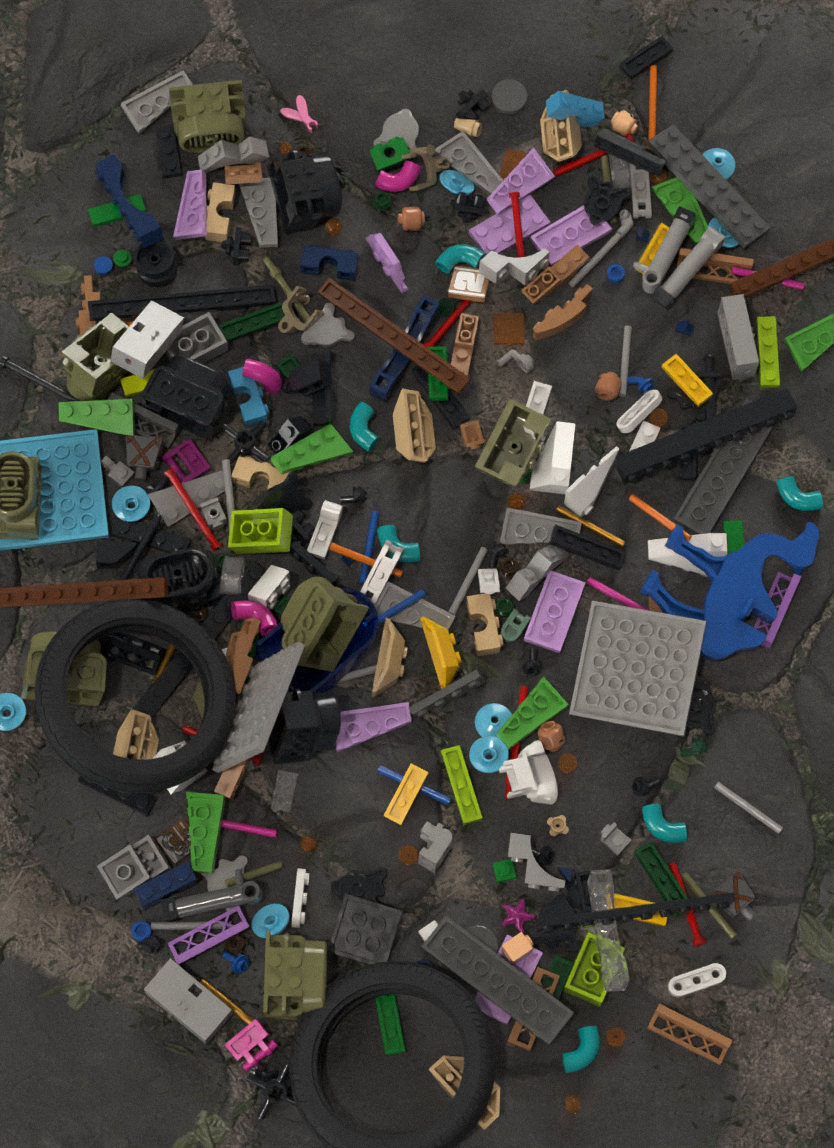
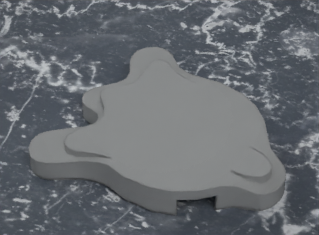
[374,109,419,158]
[301,303,355,348]
[200,855,248,911]

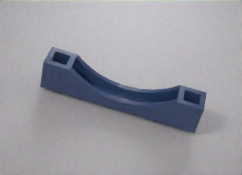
[95,154,164,248]
[369,295,440,402]

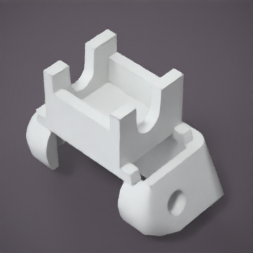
[499,740,558,805]

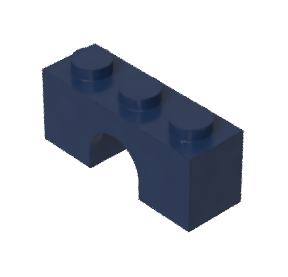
[300,245,359,281]
[134,862,198,911]

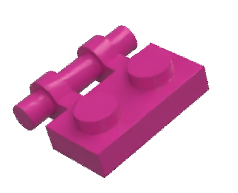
[225,1019,278,1071]

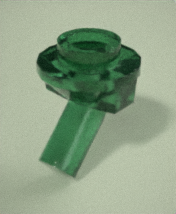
[438,298,462,316]
[680,737,708,757]

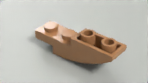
[521,244,590,305]
[76,275,102,337]
[533,284,593,340]
[451,313,479,377]
[226,617,261,695]

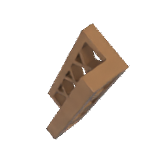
[677,248,754,284]
[214,757,252,800]
[507,967,560,1051]
[647,1004,732,1065]

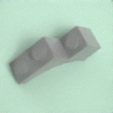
[198,137,269,174]
[479,248,550,285]
[506,545,569,601]
[508,833,565,892]

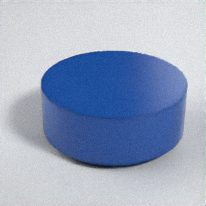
[94,256,113,276]
[606,264,625,284]
[131,921,152,942]

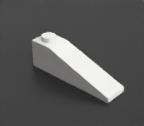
[530,422,575,494]
[564,446,619,517]
[648,533,727,577]

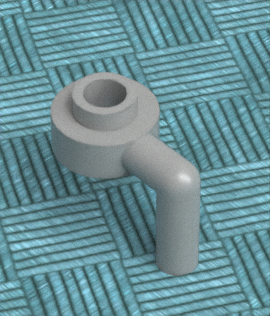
[497,349,534,373]

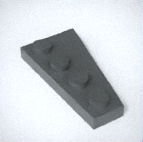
[409,669,487,718]

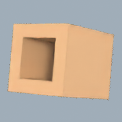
[501,932,534,965]

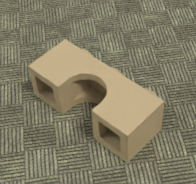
[205,182,236,242]
[231,456,290,490]
[466,593,503,657]

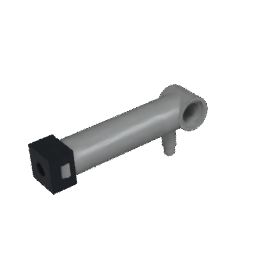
[633,206,696,294]
[651,226,726,310]

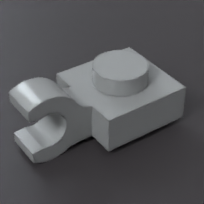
[101,456,135,488]

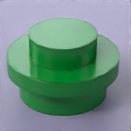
[113,250,132,268]

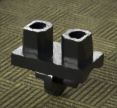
[456,90,489,120]
[450,192,487,223]
[221,227,252,266]
[291,509,315,546]

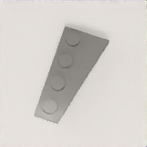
[121,70,192,134]
[434,131,503,196]
[239,178,278,248]
[147,470,225,527]
[500,508,582,545]
[370,582,456,631]

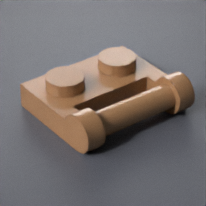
[225,162,263,185]

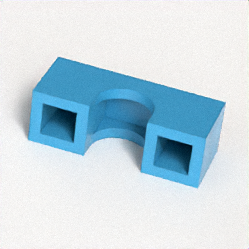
[546,91,605,128]
[228,367,269,428]

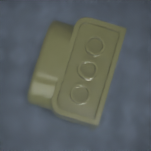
[169,80,247,153]
[61,313,129,401]
[475,399,551,487]
[0,451,42,539]
[281,577,369,672]
[20,631,107,707]
[263,931,327,1021]

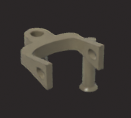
[401,145,450,191]
[278,286,325,334]

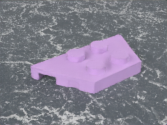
[365,233,408,294]

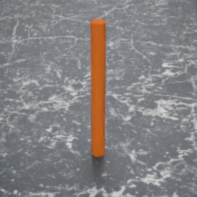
[629,494,692,541]
[329,543,403,578]

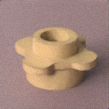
[547,815,569,837]

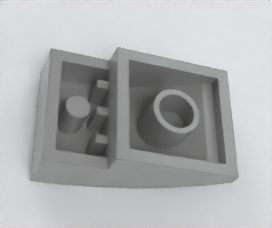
[97,835,172,900]

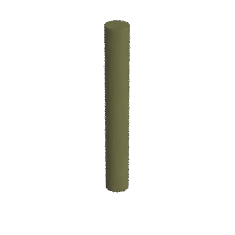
[225,861,283,888]

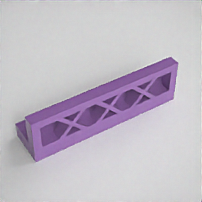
[754,572,801,649]
[168,906,250,965]

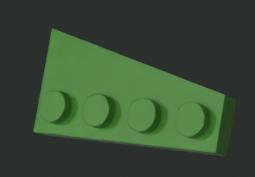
[651,177,708,246]
[784,314,834,372]
[59,399,135,436]
[270,424,353,474]
[497,677,569,749]
[186,792,226,874]

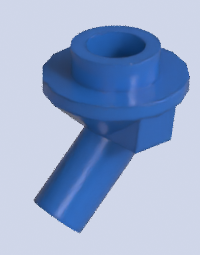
[627,377,654,393]
[222,950,249,974]

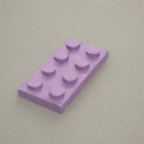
[469,195,550,256]
[530,205,612,268]
[523,571,585,653]
[475,935,543,1025]

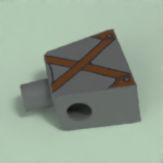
[126,435,165,481]
[710,871,757,922]

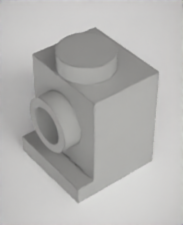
[200,497,227,530]

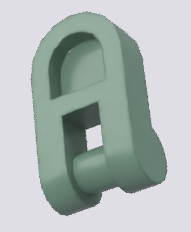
[501,608,531,643]

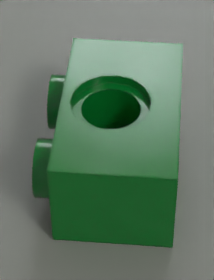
[369,137,411,174]

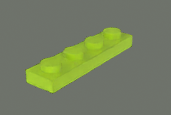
[756,316,780,388]
[441,745,482,825]

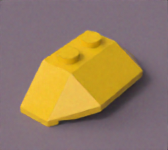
[420,616,462,689]

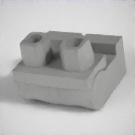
[418,821,452,874]

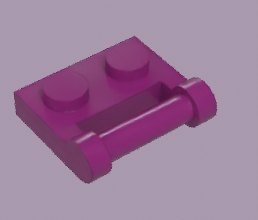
[162,439,211,483]

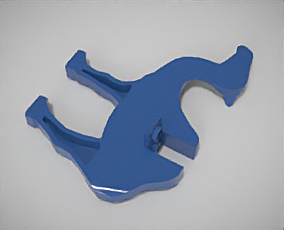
[640,522,819,661]

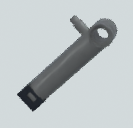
[161,869,263,922]

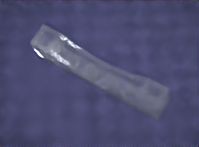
[587,869,630,992]

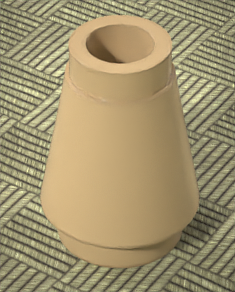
[454,118,482,138]

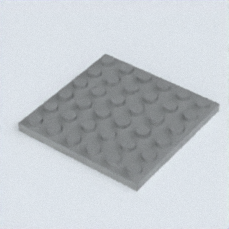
[569,601,707,736]
[212,642,305,773]

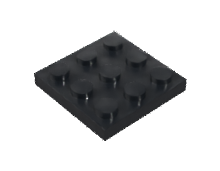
[328,894,403,964]

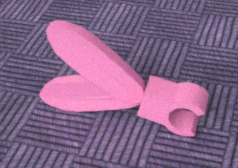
[280,95,318,133]

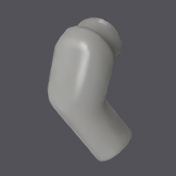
[617,210,633,238]

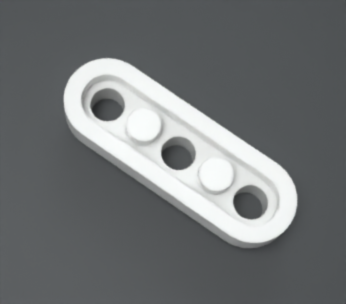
[616,390,662,433]
[292,868,309,928]
[668,963,726,998]

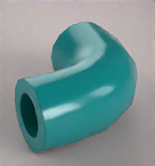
[435,244,486,274]
[349,402,379,452]
[776,476,824,511]
[377,525,420,562]
[642,804,687,843]
[562,1026,600,1073]

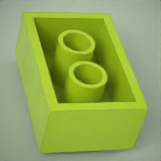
[228,508,293,554]
[563,932,625,1007]

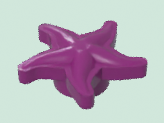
[502,899,535,933]

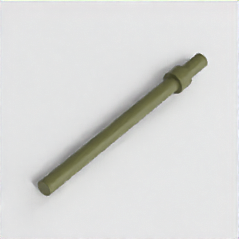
[263,257,324,348]

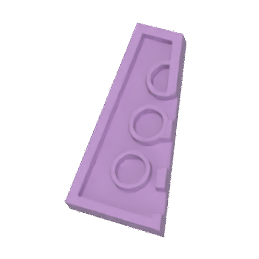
[487,147,555,214]
[173,169,207,240]
[336,702,411,752]

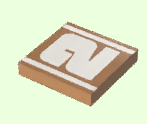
[448,265,490,302]

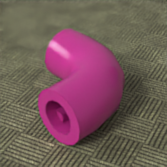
[374,160,422,193]
[242,358,282,394]
[231,601,279,636]

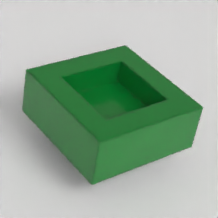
[492,859,517,884]

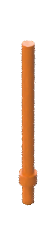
[646,65,657,150]

